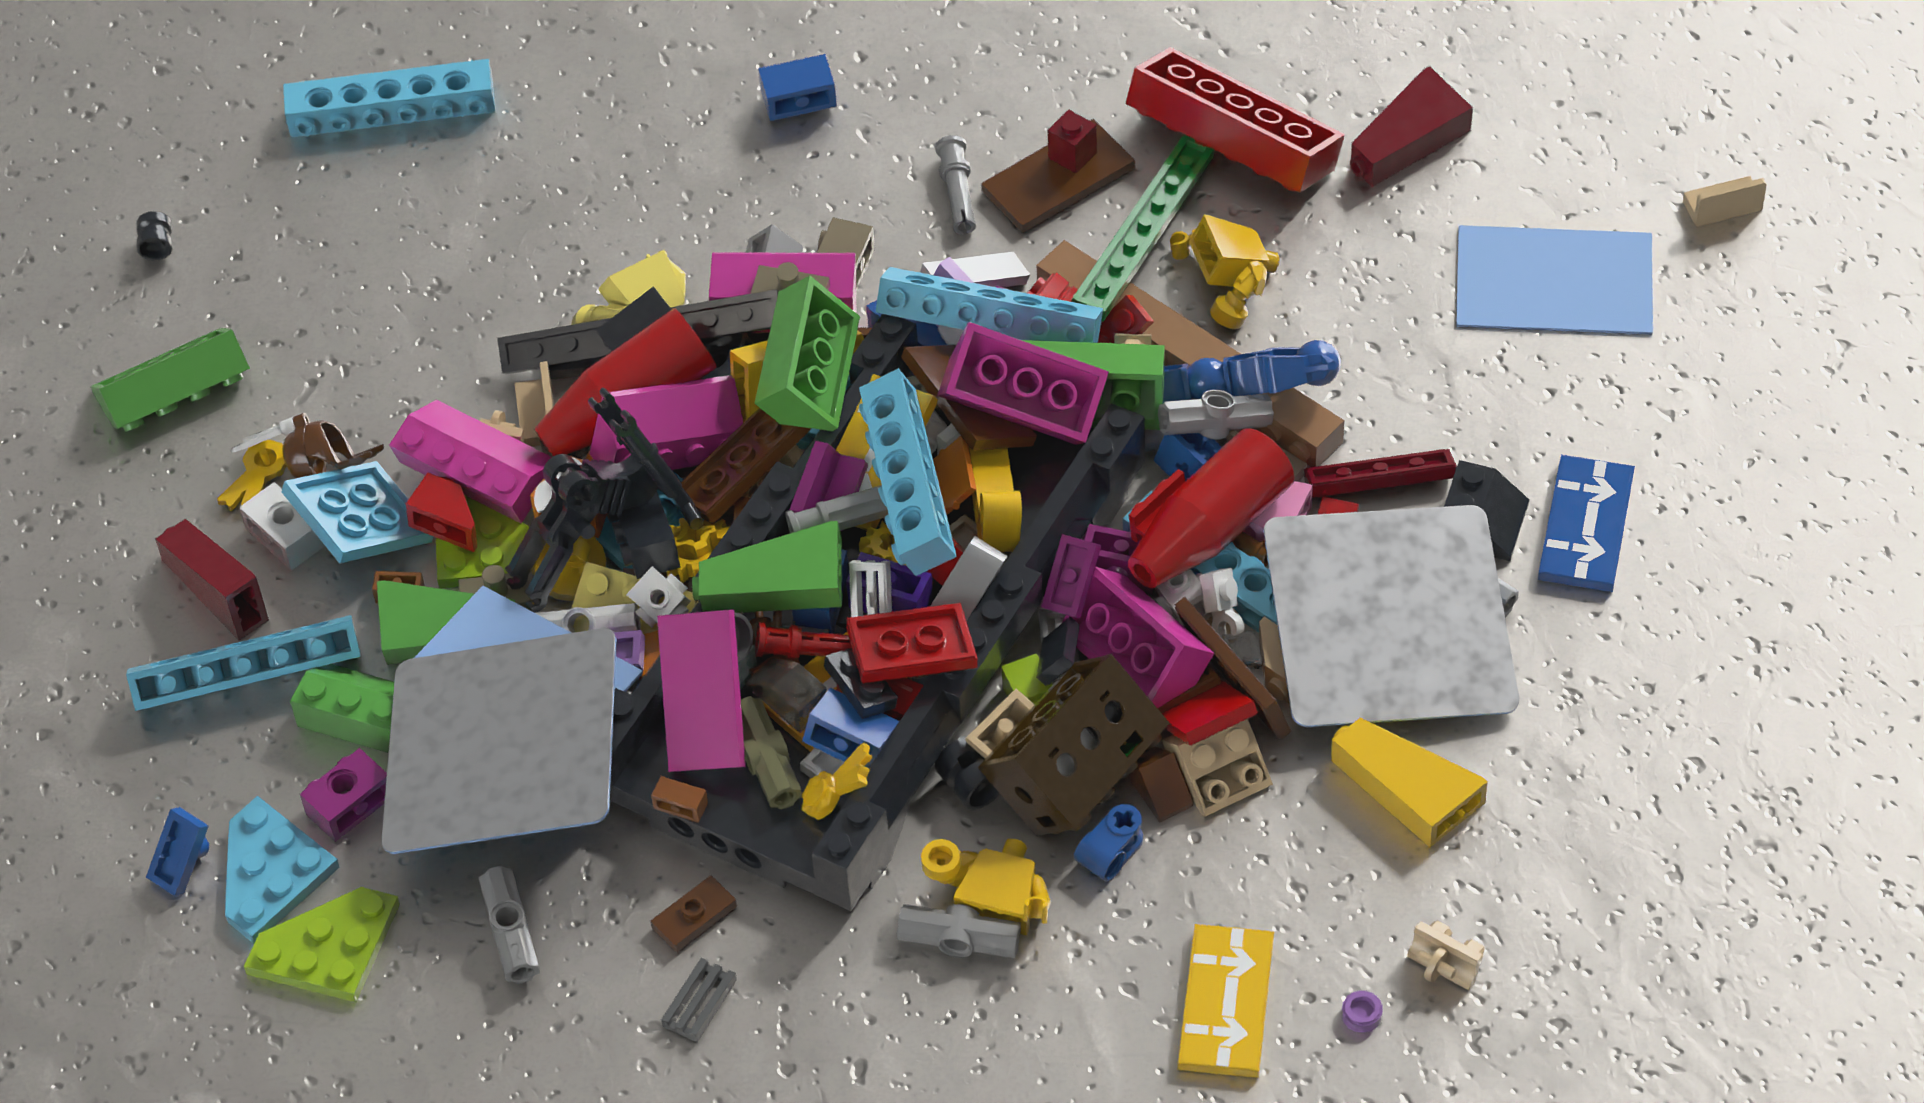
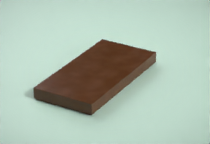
[981,119,1135,233]
[901,344,1037,451]
[681,408,812,524]
[1174,597,1292,740]

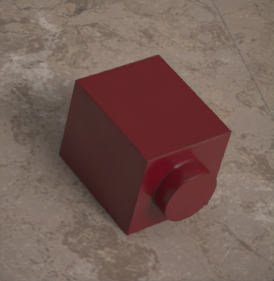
[1047,109,1097,174]

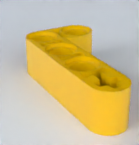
[968,446,1022,552]

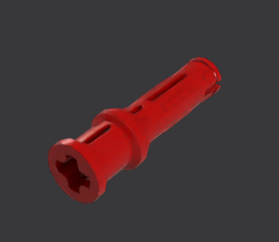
[755,622,852,660]

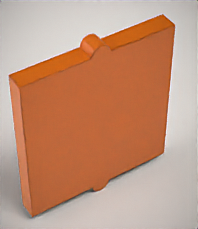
[933,436,977,515]

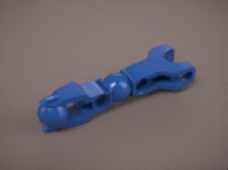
[1163,340,1341,404]

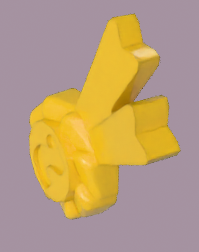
[217,440,287,511]
[802,742,873,820]

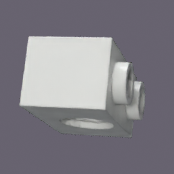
[239,482,325,571]

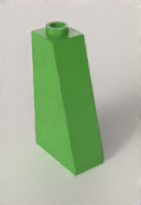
[692,521,842,613]
[377,580,516,665]

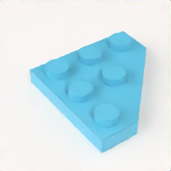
[225,796,340,944]

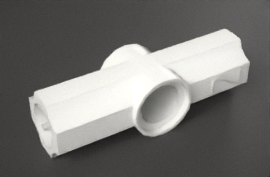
[536,603,641,633]

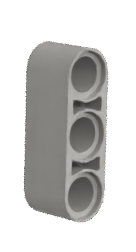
[930,536,1008,621]

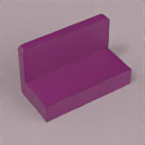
[789,441,868,531]
[1041,534,1102,619]

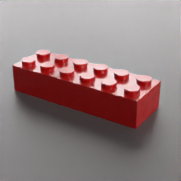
[1125,47,1345,193]

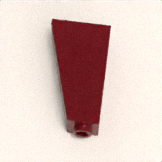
[1350,66,1473,187]
[155,518,269,641]

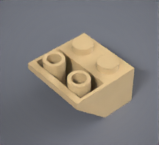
[1162,719,1273,817]

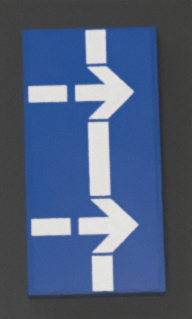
[1538,454,1635,592]

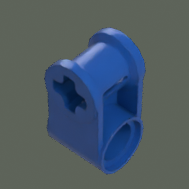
[1074,804,1143,882]

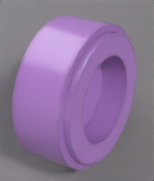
[1342,990,1383,1033]

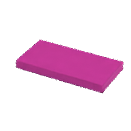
[657,610,746,772]

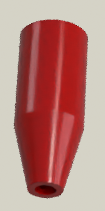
[534,308,717,456]
[1128,428,1295,588]

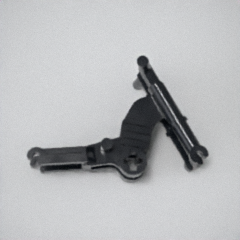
[505,388,704,613]

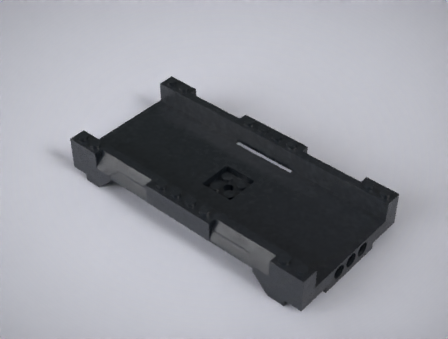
[610,314,1145,911]

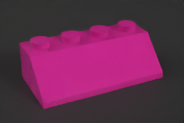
[709,252,857,333]
[937,322,1109,445]
[589,375,743,470]
[389,400,552,524]
[1062,567,1214,708]

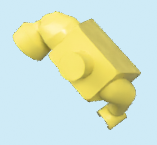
[571,250,686,325]

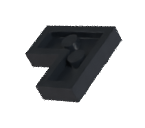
[824,648,898,719]

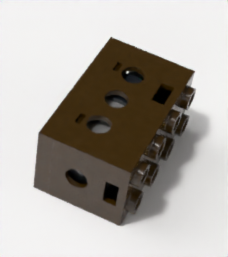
[978,654,1169,836]

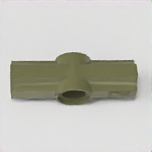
[741,696,802,809]

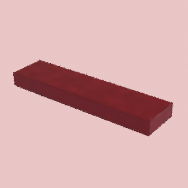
[1304,449,1457,498]

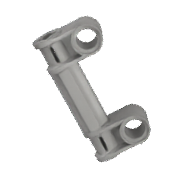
[786,485,888,533]

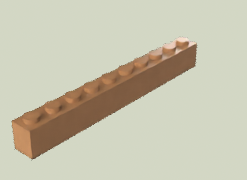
[1036,240,1345,467]

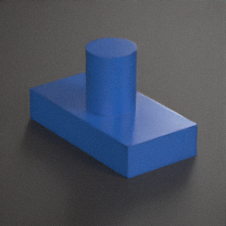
[146,807,209,896]

